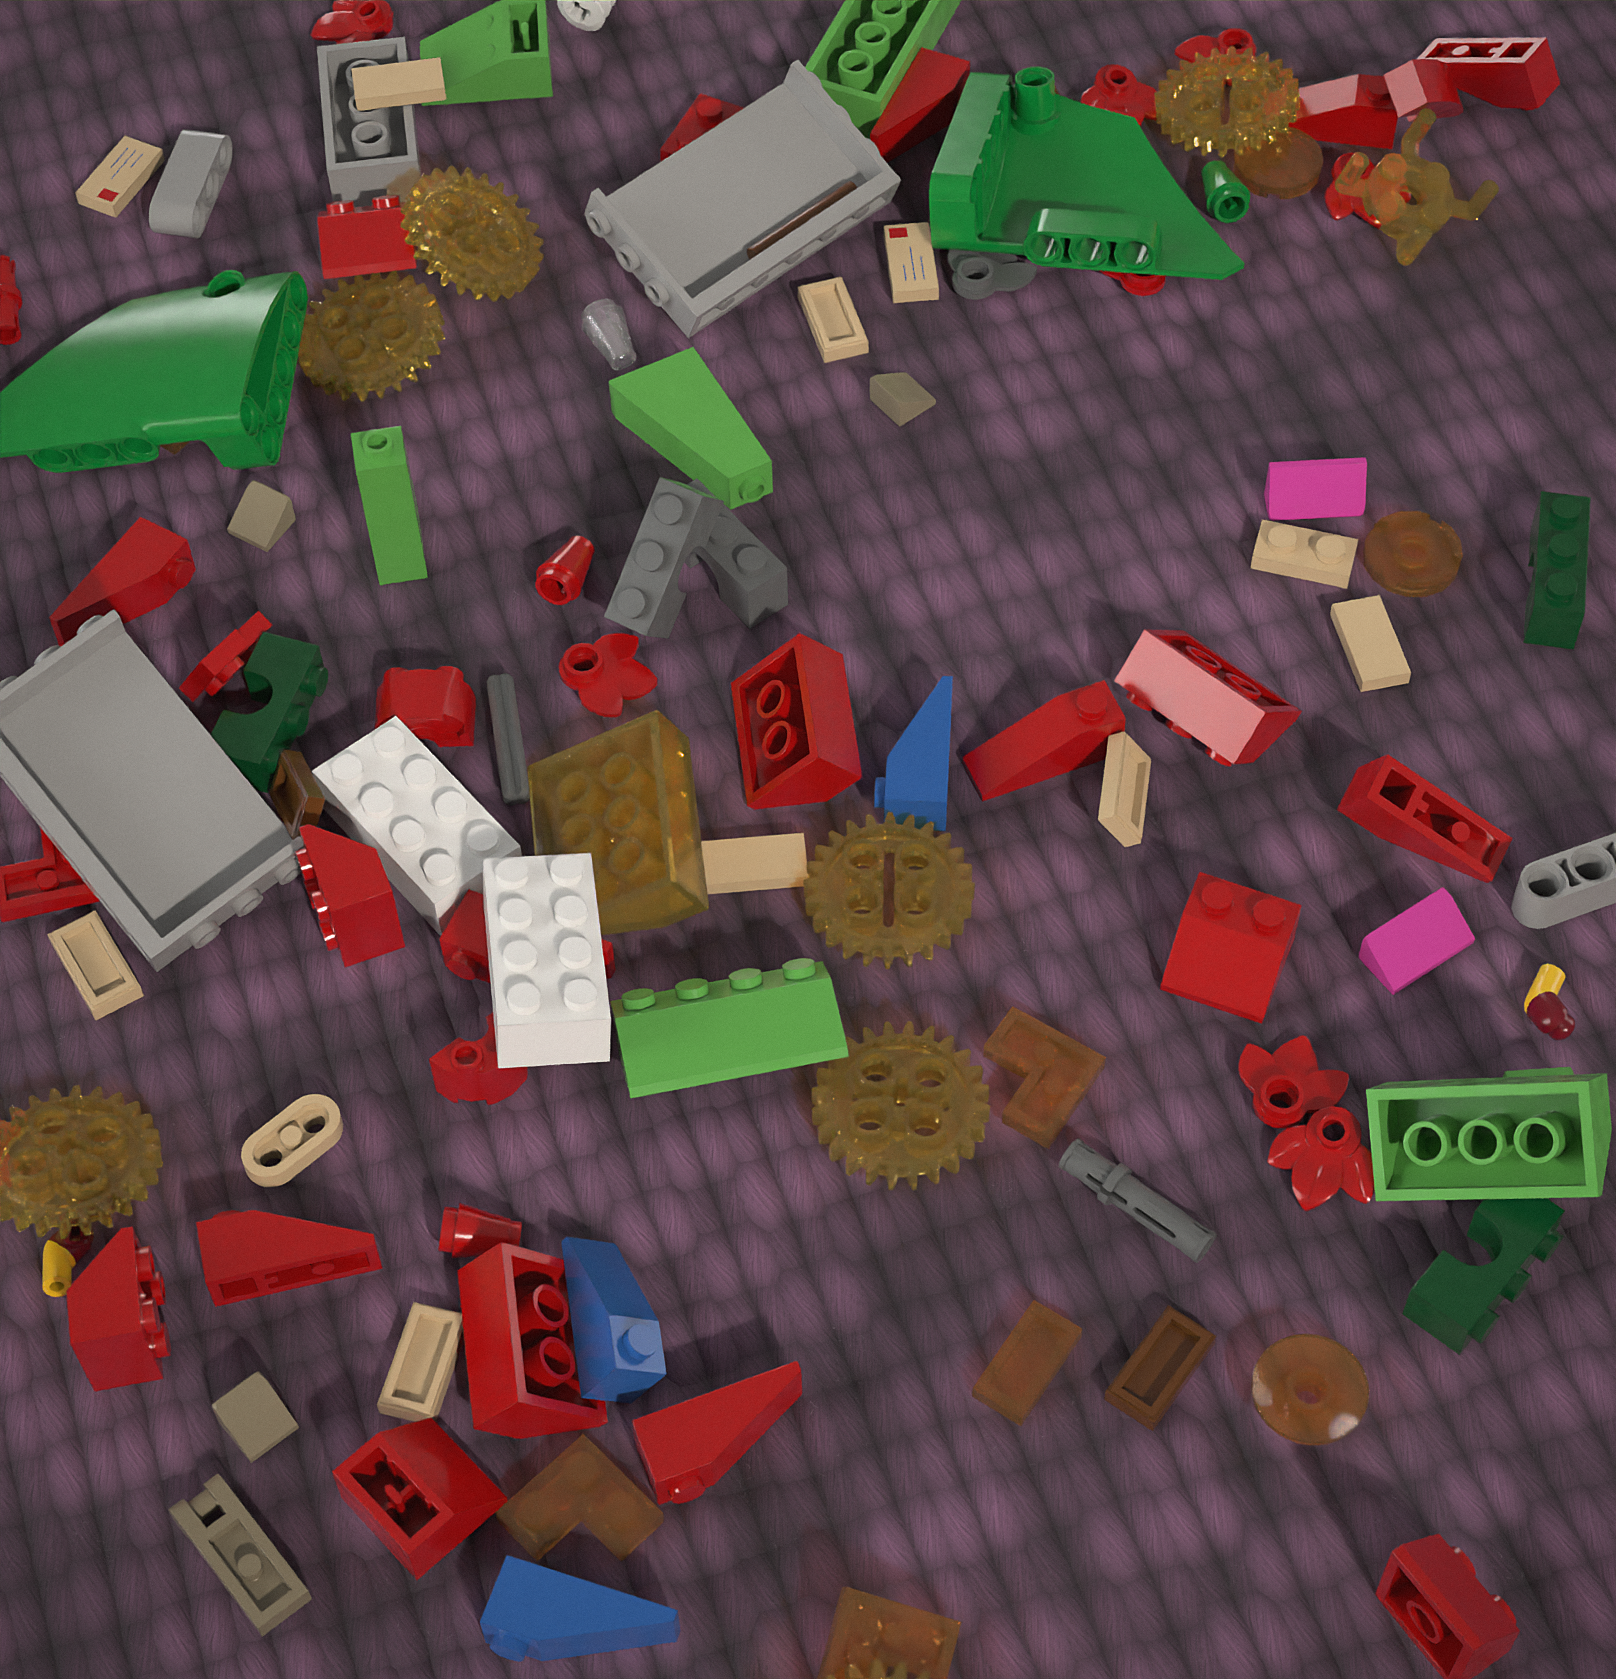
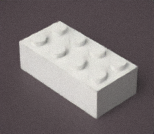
[312,716,522,936]
[483,853,611,1068]

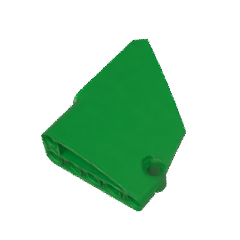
[929,66,1244,280]
[0,270,308,473]

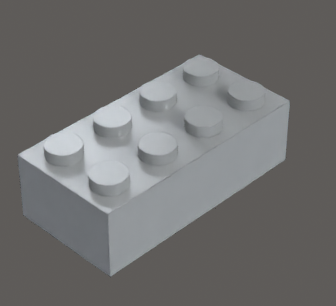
[317,37,424,207]

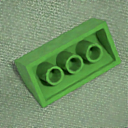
[610,958,849,1098]
[1366,1073,1612,1201]

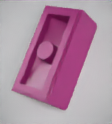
[1264,457,1367,521]
[1358,887,1475,995]

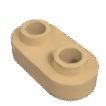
[241,1094,343,1187]

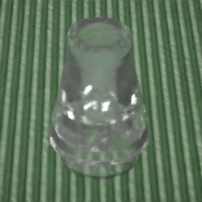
[581,299,637,370]

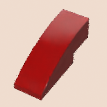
[1384,59,1463,122]

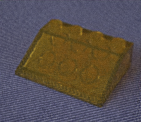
[527,710,709,935]

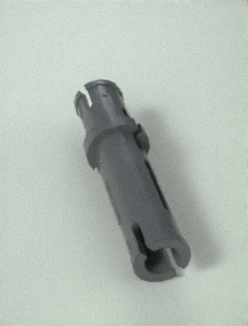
[1058,1138,1217,1263]

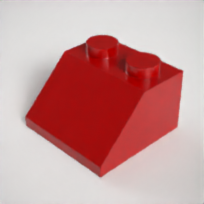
[317,195,417,279]
[1160,872,1302,1024]
[1375,1534,1520,1679]

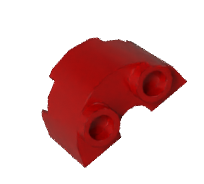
[374,666,476,747]
[429,1012,528,1105]

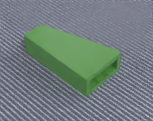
[609,347,773,510]
[351,426,428,585]

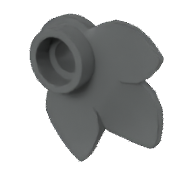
[948,250,1037,300]

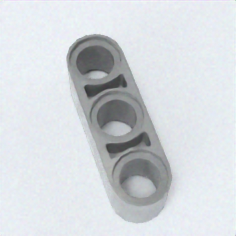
[149,129,232,239]
[1511,833,1616,929]

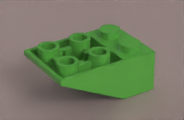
[420,0,553,106]

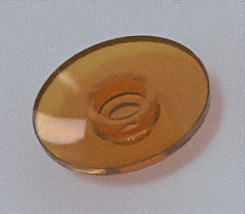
[1251,1334,1369,1445]

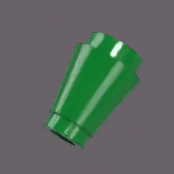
[1201,160,1250,223]

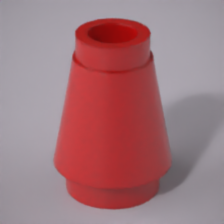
[535,536,595,605]
[438,1202,522,1259]

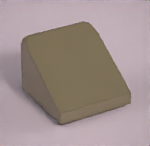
[870,372,936,427]
[227,480,296,552]
[212,1371,299,1463]

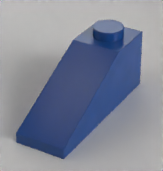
[874,676,953,831]
[561,1237,666,1404]
[480,1555,681,1661]

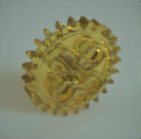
[1155,46,1300,157]
[400,166,544,302]
[298,271,445,402]
[803,812,975,969]
[812,1021,990,1190]
[0,1085,163,1239]

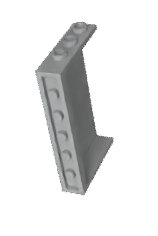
[584,60,901,338]
[0,609,304,972]

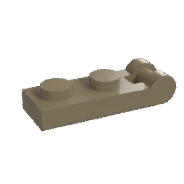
[168,1473,312,1637]

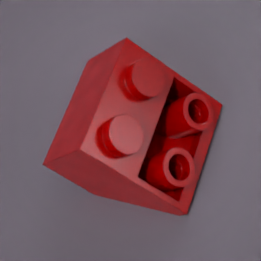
[295,824,405,967]
[66,1226,171,1392]
[332,1417,508,1580]

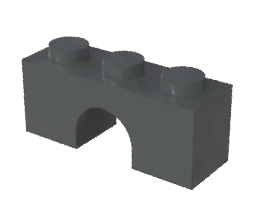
[604,477,724,639]
[684,479,788,629]

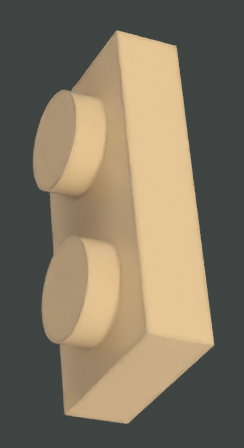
[1251,519,1358,589]

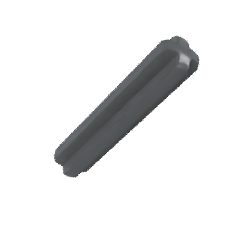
[486,673,531,806]

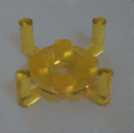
[1335,108,1499,265]

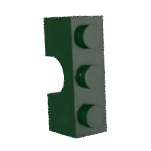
[1523,491,1591,650]
[211,632,328,793]
[1402,1198,1565,1355]

